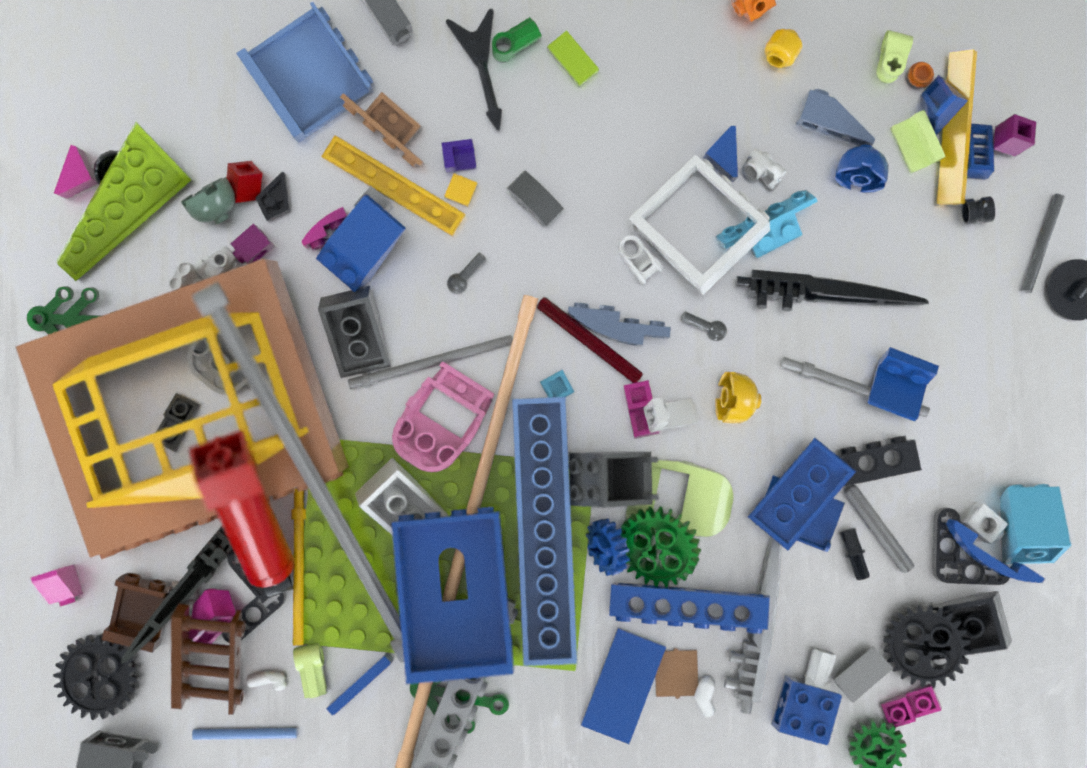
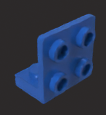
[867,347,939,421]
[771,675,842,745]

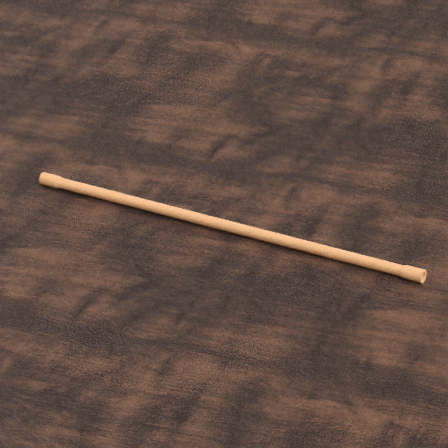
[395,295,538,768]

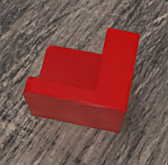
[226,161,263,203]

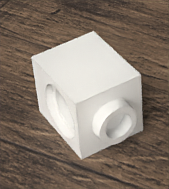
[961,502,1008,544]

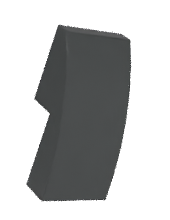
[507,171,564,226]
[156,393,199,453]

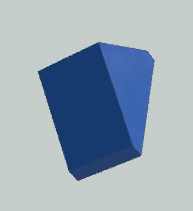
[703,126,738,182]

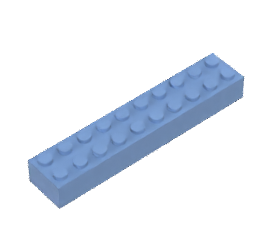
[512,397,577,666]

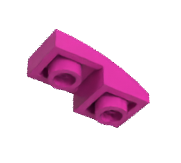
[301,207,348,250]
[881,684,942,727]

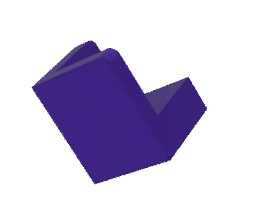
[441,139,476,173]

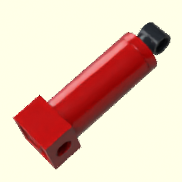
[188,430,295,598]

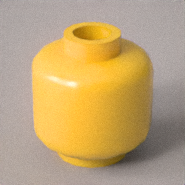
[764,29,803,68]

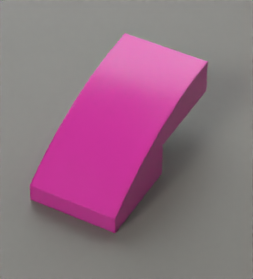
[623,380,660,439]

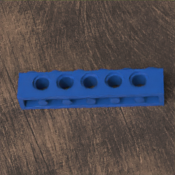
[609,582,770,634]

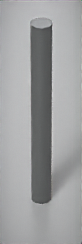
[1022,194,1065,293]

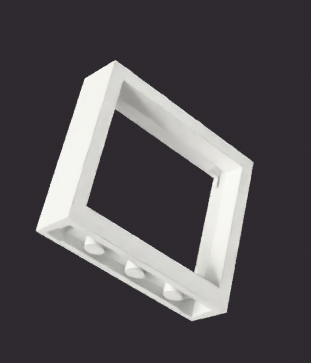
[629,154,770,294]

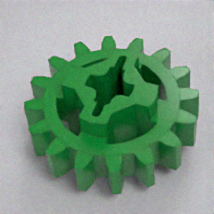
[848,718,907,768]

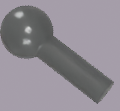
[447,252,486,294]
[681,311,727,341]

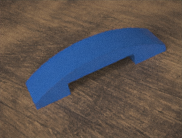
[946,519,1045,583]

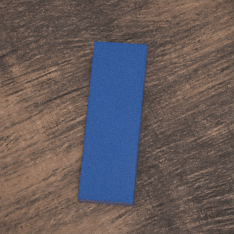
[326,652,393,715]

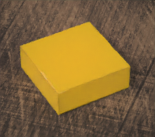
[444,173,478,207]

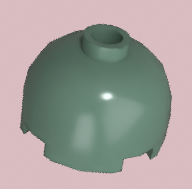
[181,177,235,225]

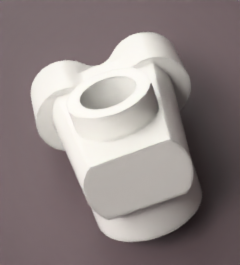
[743,149,786,191]
[193,245,238,280]
[168,261,203,290]

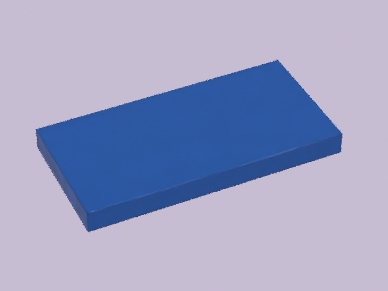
[748,437,856,551]
[581,627,666,744]

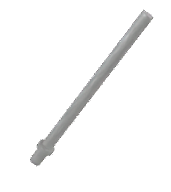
[348,335,513,389]

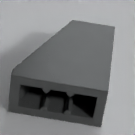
[361,0,413,45]

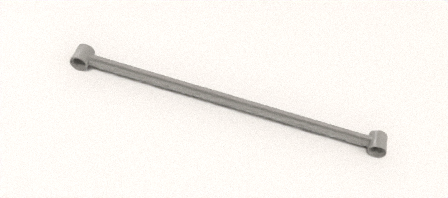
[192,282,404,663]

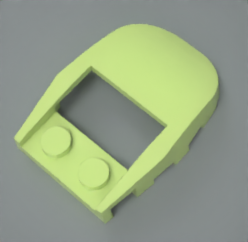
[625,459,733,537]

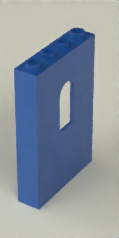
[391,507,515,684]

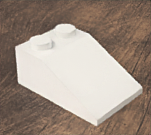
[355,458,449,536]

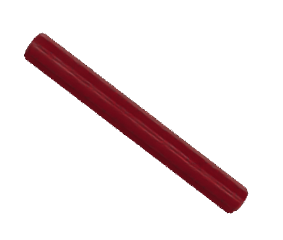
[537,297,643,383]

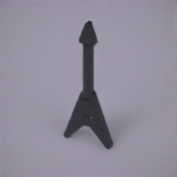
[446,8,502,131]

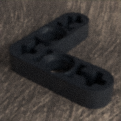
[932,507,1010,585]
[222,549,286,643]

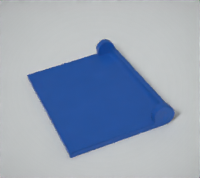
[755,475,845,552]

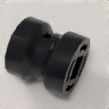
[961,196,995,225]

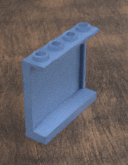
[236,2,374,143]

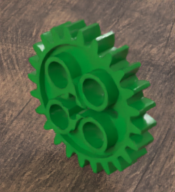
[621,506,701,587]

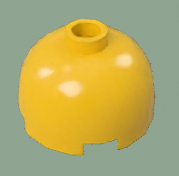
[715,372,761,424]

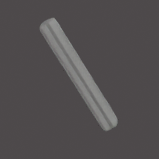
[844,485,914,573]

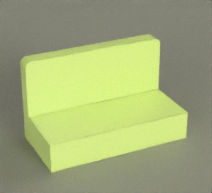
[890,110,946,173]

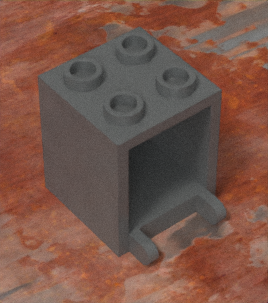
[568,451,659,507]
[76,730,159,768]

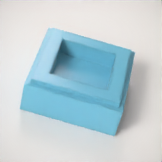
[540,370,574,398]

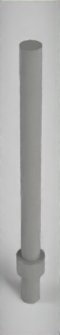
[781,357,930,417]

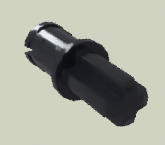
[839,528,870,580]

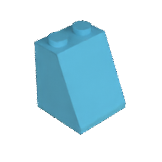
[1000,484,1071,564]

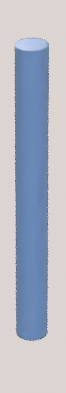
[192,728,298,740]

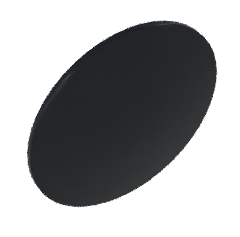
[1047,259,1087,320]

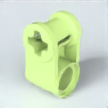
[876,30,913,84]

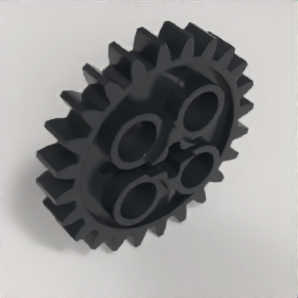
[883,602,971,688]
[53,633,141,720]

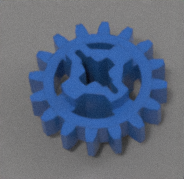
[586,518,630,576]

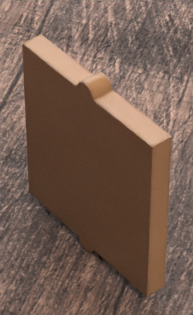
[655,648,698,699]

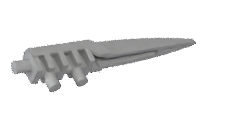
[724,537,781,714]

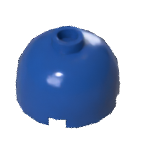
[835,145,889,193]

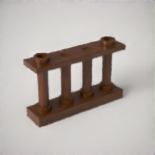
[171,604,246,715]

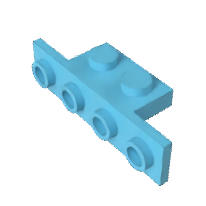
[716,190,818,258]

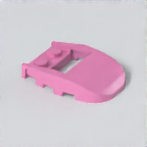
[392,361,494,472]

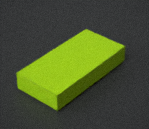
[547,30,599,87]

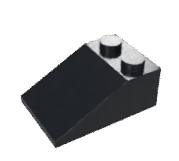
[921,591,1012,660]

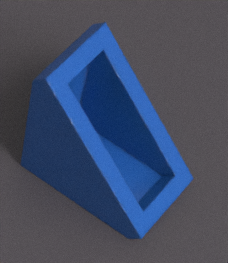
[921,75,968,136]

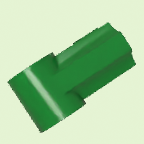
[492,17,542,62]

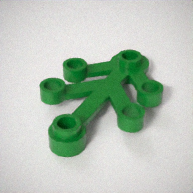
[27,286,100,335]
[410,677,509,734]

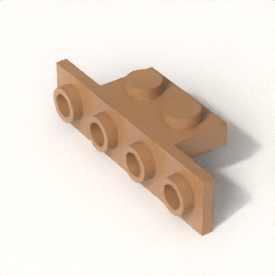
[340,92,425,167]

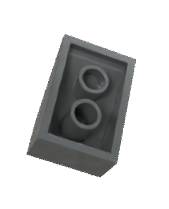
[318,286,390,378]

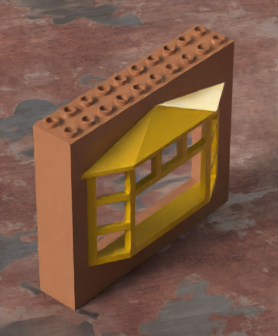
[15,259,349,559]

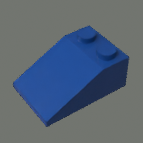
[316,194,406,292]

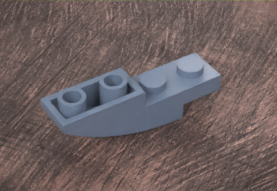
[568,303,671,347]

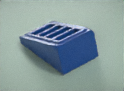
[967,123,994,180]

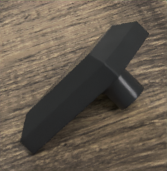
[255,172,290,222]

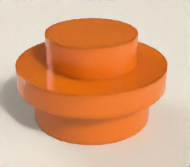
[908,62,934,88]

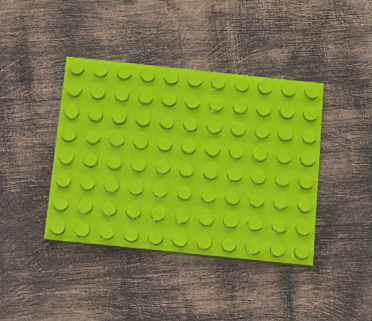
[292,439,591,671]

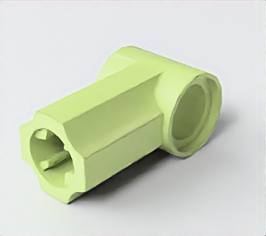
[293,643,328,698]

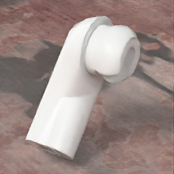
[694,676,716,717]

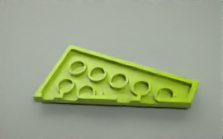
[56,121,191,281]

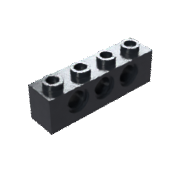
[836,435,922,487]

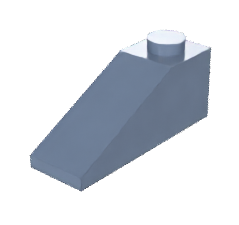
[796,89,875,146]

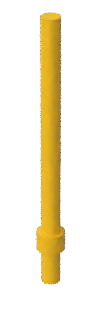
[291,488,306,646]

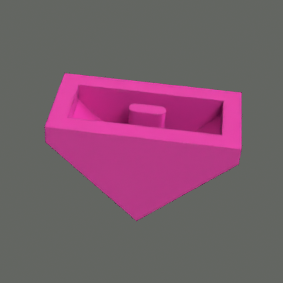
[54,145,98,199]

